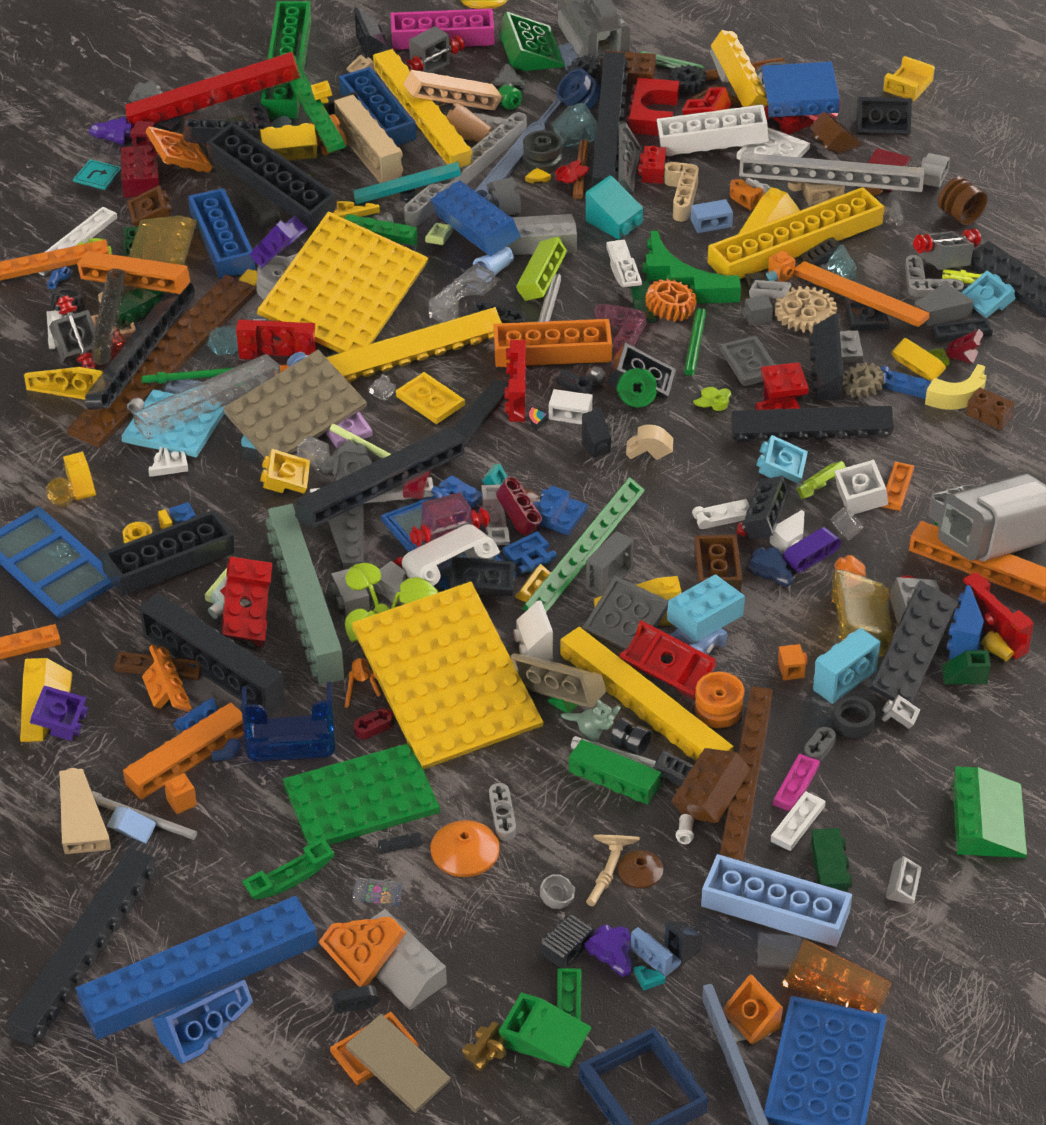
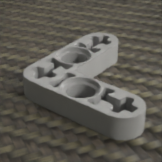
[905,255,964,297]

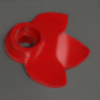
[555,159,589,183]

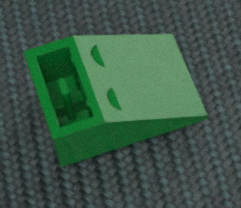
[499,992,591,1068]

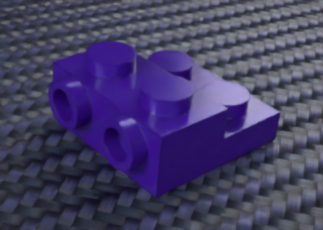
[30,685,88,741]

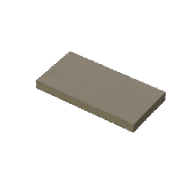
[346,1014,451,1113]

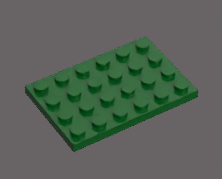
[283,743,440,845]

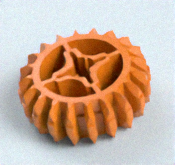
[645,279,697,322]

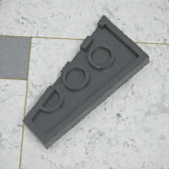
[618,122,642,194]

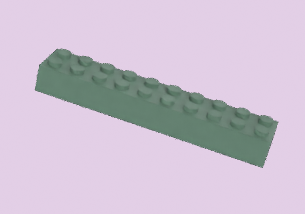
[266,504,344,685]

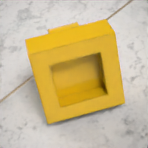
[311,80,332,104]

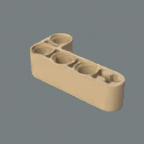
[664,162,699,222]

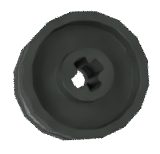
[523,130,562,173]

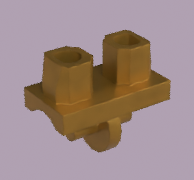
[462,1022,506,1072]

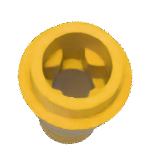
[981,631,1014,661]

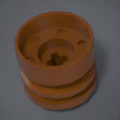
[938,176,988,225]

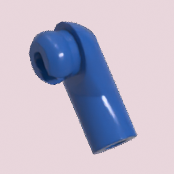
[47,266,71,289]

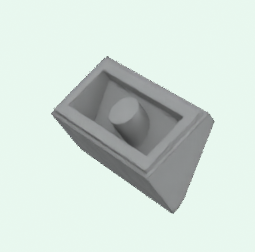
[886,856,922,904]

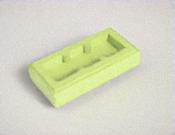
[425,223,453,245]

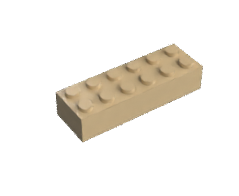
[334,95,403,183]

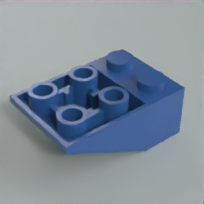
[946,585,984,660]

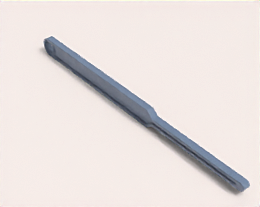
[475,98,564,201]

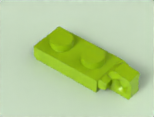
[796,461,846,499]

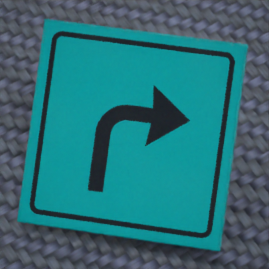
[73,159,121,190]

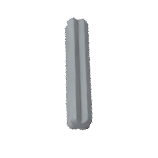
[710,47,729,82]

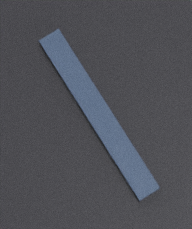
[702,984,769,1125]

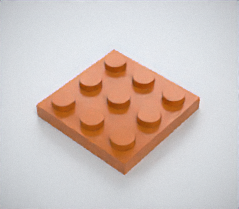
[146,126,212,173]

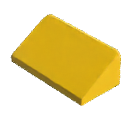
[514,564,551,602]

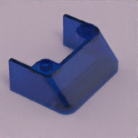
[241,681,335,761]

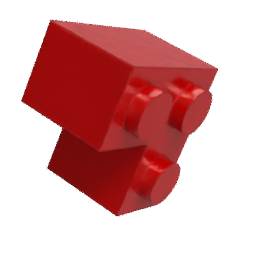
[682,87,731,115]

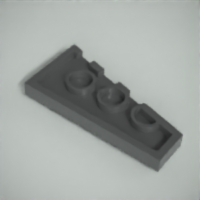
[327,504,364,569]

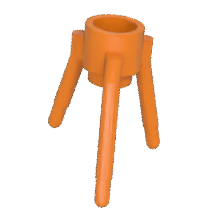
[345,658,381,708]

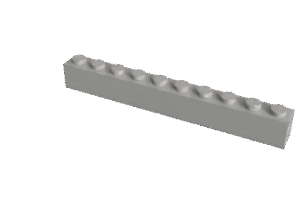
[739,153,924,192]

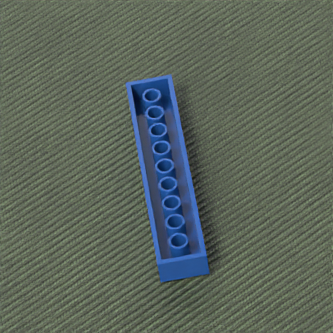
[76,896,318,1040]

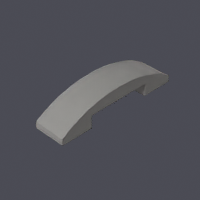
[481,485,510,545]

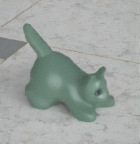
[561,700,620,742]

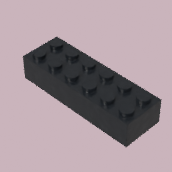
[101,510,234,596]

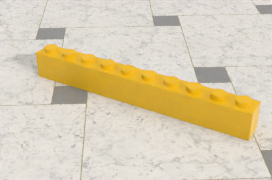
[373,49,472,167]
[326,307,502,382]
[560,627,733,761]

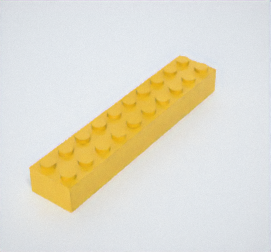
[708,187,884,279]

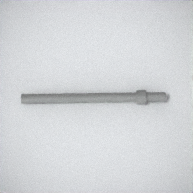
[92,791,197,840]

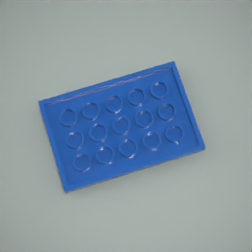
[764,996,887,1125]

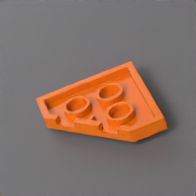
[319,917,406,987]

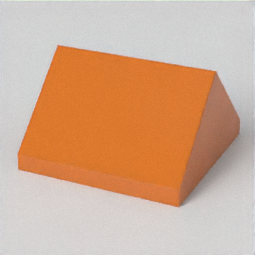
[722,975,783,1044]

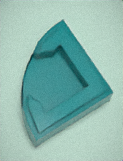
[634,966,666,991]

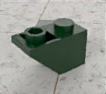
[942,650,991,684]

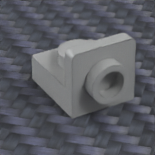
[881,695,920,729]

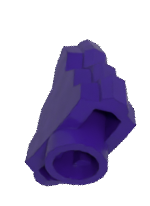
[89,117,132,145]
[584,925,631,977]

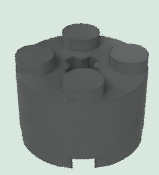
[487,177,521,216]

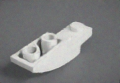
[606,240,642,287]

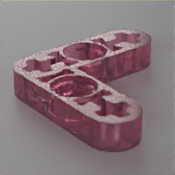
[594,304,647,354]

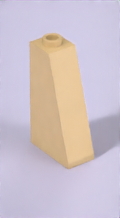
[60,768,111,854]

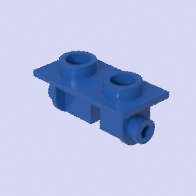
[174,697,218,732]

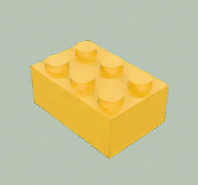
[260,123,317,161]

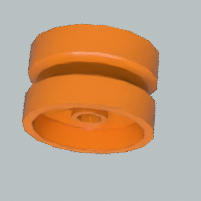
[695,672,745,728]

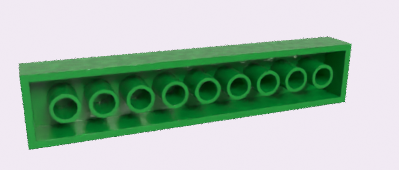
[261,1,312,120]

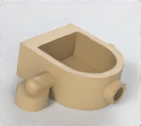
[788,181,845,206]

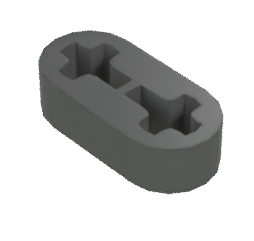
[804,727,836,762]

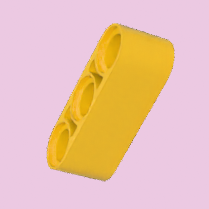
[891,338,946,381]

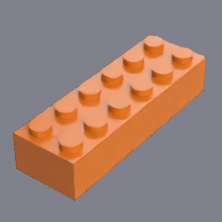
[493,319,612,367]

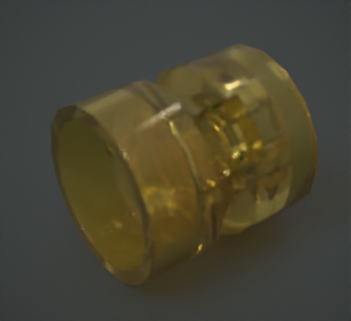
[46,477,75,507]

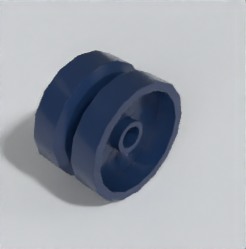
[556,68,601,114]

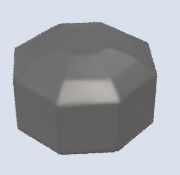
[586,366,606,386]

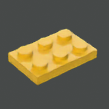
[396,372,465,424]

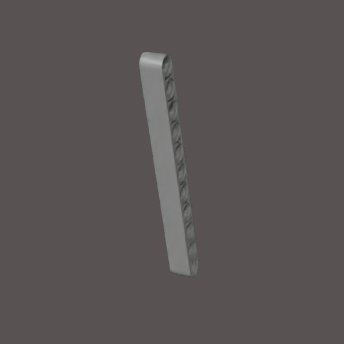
[404,112,527,227]

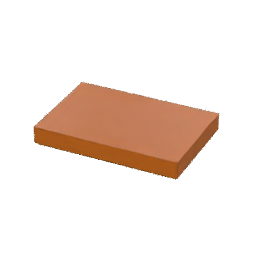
[330,1012,419,1086]

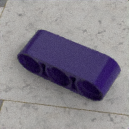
[783,527,841,573]

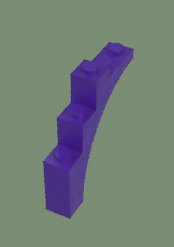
[249,216,308,268]

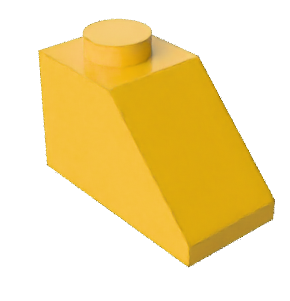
[63,452,96,500]

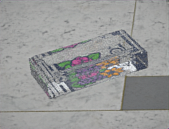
[353,877,403,906]

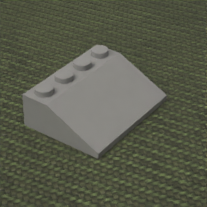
[507,214,577,255]

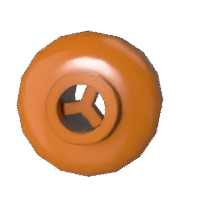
[834,555,866,586]

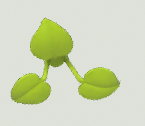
[345,563,438,643]

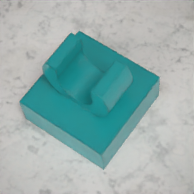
[481,463,508,485]

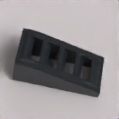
[799,237,842,266]
[653,750,694,787]

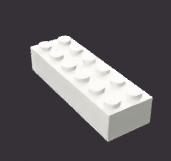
[657,105,769,156]

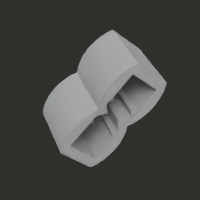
[918,153,950,187]

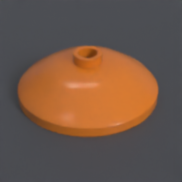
[431,820,500,877]

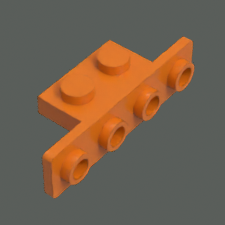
[142,644,192,712]

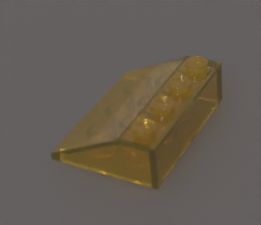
[129,215,197,265]

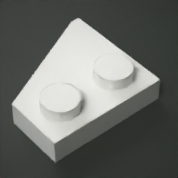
[148,447,188,477]

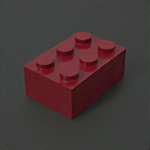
[121,145,160,198]

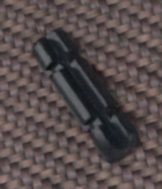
[378,832,423,853]

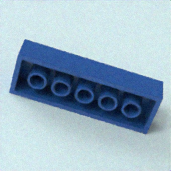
[339,67,417,146]
[430,180,521,257]
[188,188,256,279]

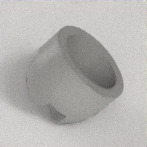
[127,398,145,415]

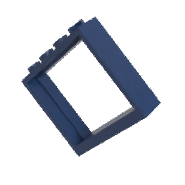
[579,1027,709,1125]

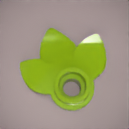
[693,387,731,411]

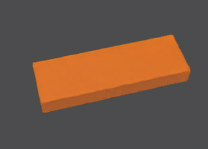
[882,462,914,511]

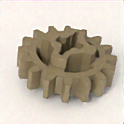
[842,362,885,399]

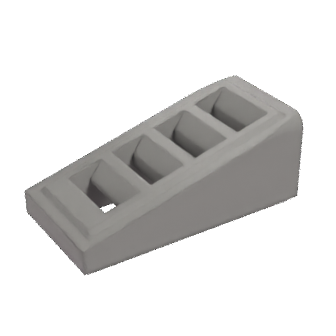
[749,280,791,300]

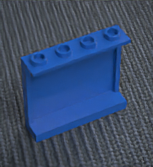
[762,61,840,117]

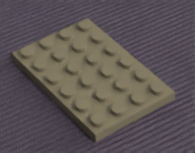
[223,350,367,457]

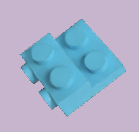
[962,271,1015,318]
[756,435,808,483]

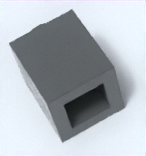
[742,295,773,326]

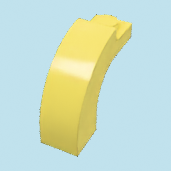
[925,364,987,410]

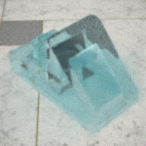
[828,245,857,282]

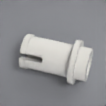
[676,814,694,844]

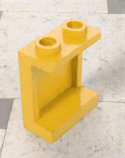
[883,56,935,101]

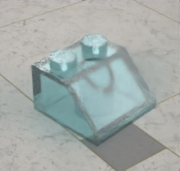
[552,103,597,147]

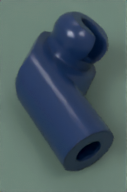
[211,738,241,762]

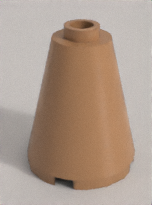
[446,102,492,143]

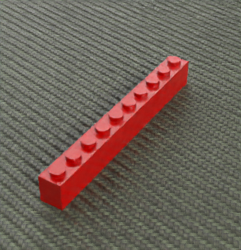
[125,52,300,128]

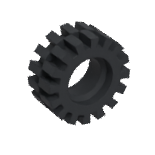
[50,287,86,314]

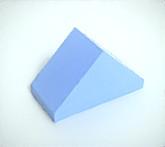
[106,806,156,844]

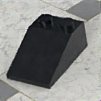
[607,343,676,398]

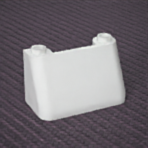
[402,524,500,586]

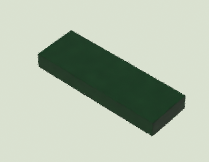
[630,281,656,324]

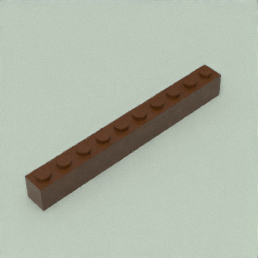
[720,686,773,862]

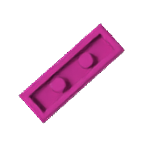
[773,754,820,811]

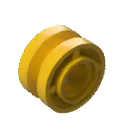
[123,522,152,544]

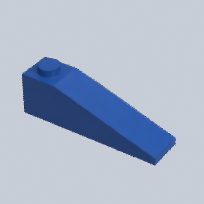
[152,979,253,1063]

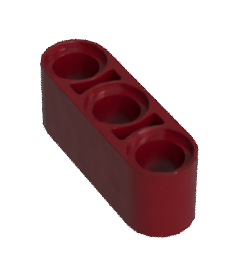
[496,477,542,536]

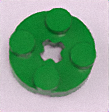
[616,368,657,408]

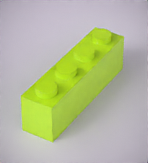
[516,236,567,301]

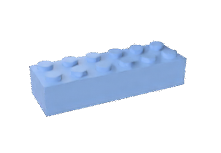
[701,854,852,947]

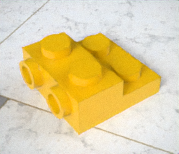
[260,449,310,493]

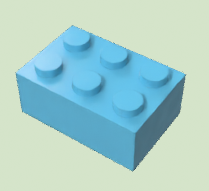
[667,574,745,642]
[813,628,880,704]

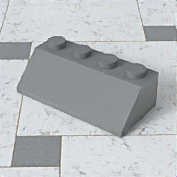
[370,909,447,1010]

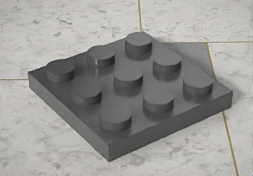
[582,576,668,650]

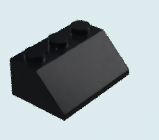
[354,7,390,62]
[857,97,912,134]

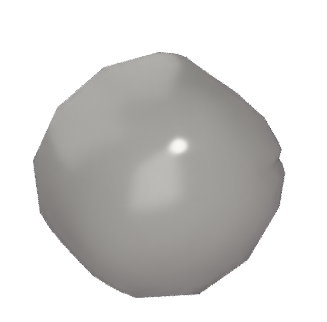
[540,874,575,909]

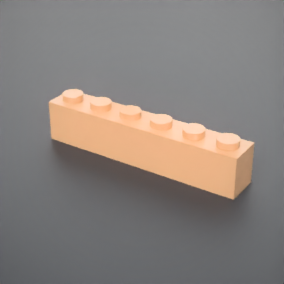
[403,70,502,111]

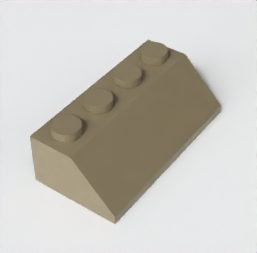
[511,653,606,708]

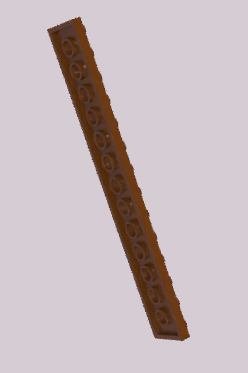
[67,275,257,448]

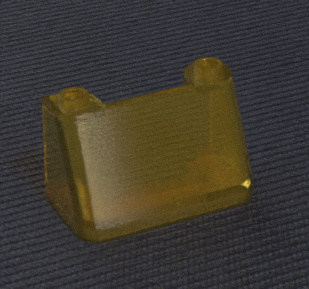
[831,569,894,656]

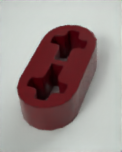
[354,708,393,739]

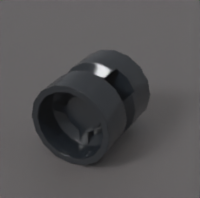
[611,717,652,756]

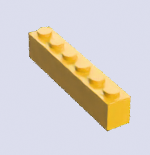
[711,30,768,108]

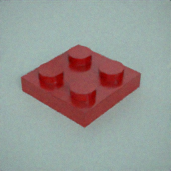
[761,362,809,399]

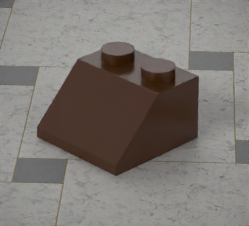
[810,112,862,153]

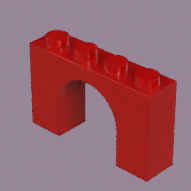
[626,78,679,136]

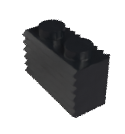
[541,914,594,968]

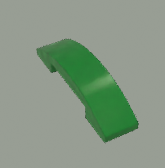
[242,838,335,900]

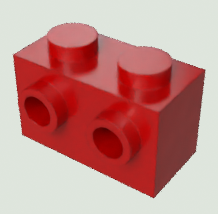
[638,146,666,184]

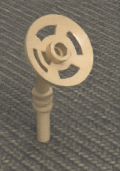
[586,835,640,906]

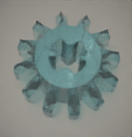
[208,325,238,356]

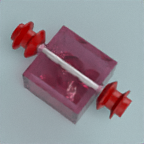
[410,492,490,547]

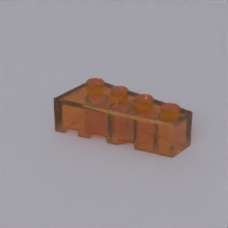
[781,939,892,1013]

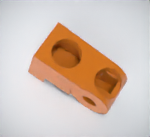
[730,179,763,210]

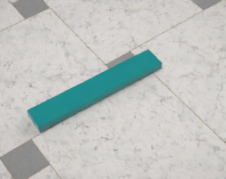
[353,162,461,204]

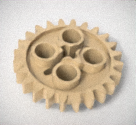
[774,286,837,333]

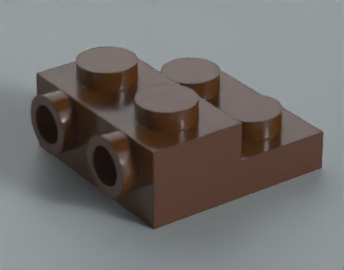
[127,185,174,227]

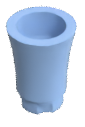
[473,246,514,282]

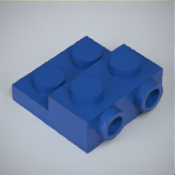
[533,485,588,536]

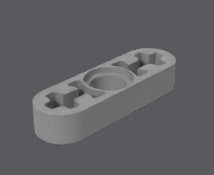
[489,783,516,841]

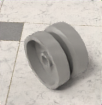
[256,255,293,300]

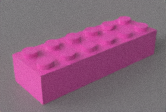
[391,9,494,50]

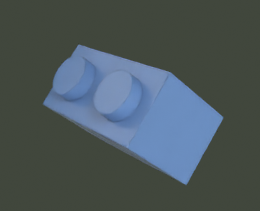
[691,199,733,233]

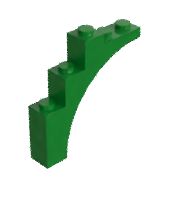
[642,231,741,304]

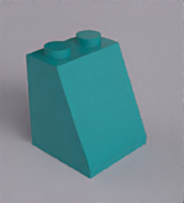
[586,176,643,240]

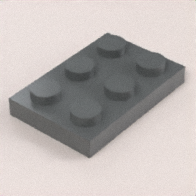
[720,336,775,386]

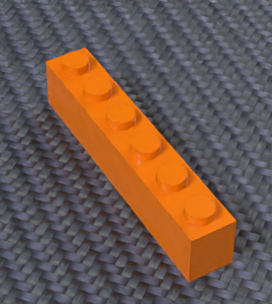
[77,251,190,294]
[123,703,249,800]

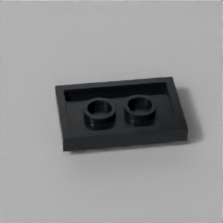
[449,557,515,596]

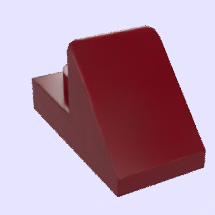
[944,329,983,363]

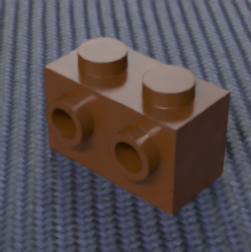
[966,388,1015,430]

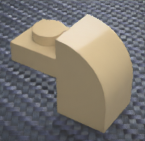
[626,425,673,460]

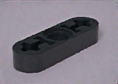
[473,302,525,323]

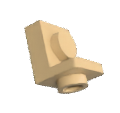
[346,55,376,73]

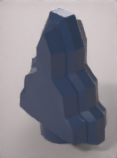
[746,546,793,587]

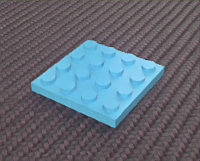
[122,390,226,458]

